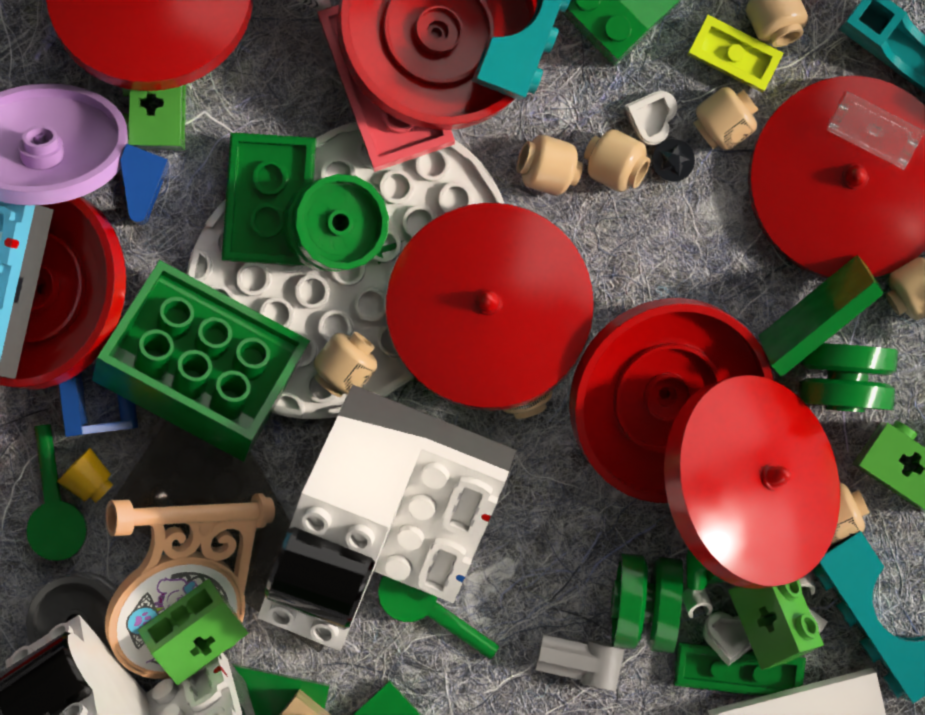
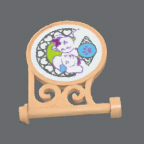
[105,493,275,679]

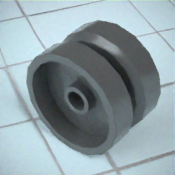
[26,571,118,653]

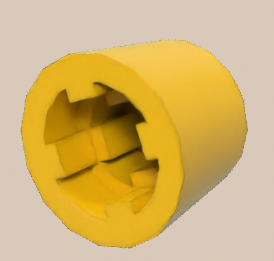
[57,447,113,503]

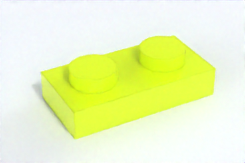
[687,15,784,93]

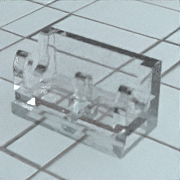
[826,91,925,170]

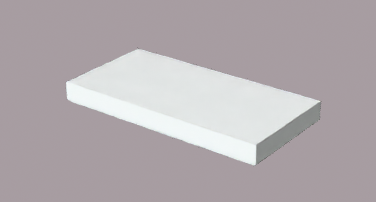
[707,667,886,715]

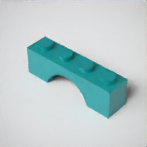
[472,0,571,100]
[838,0,925,93]
[812,531,925,704]

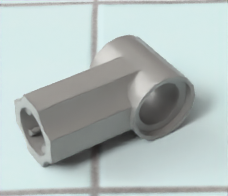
[535,633,625,691]

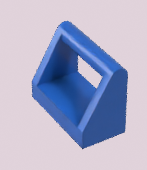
[120,143,170,225]
[59,373,138,437]

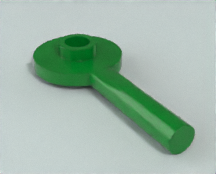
[26,424,87,561]
[378,575,499,660]

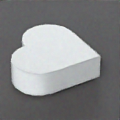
[624,91,678,146]
[703,612,752,666]

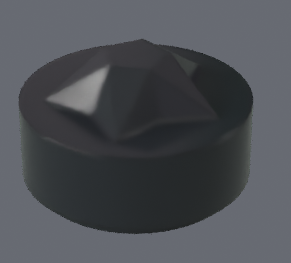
[651,139,695,183]

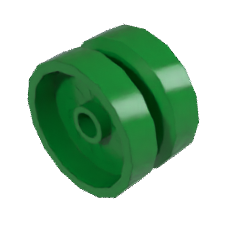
[283,174,389,272]
[798,343,898,413]
[610,553,683,653]

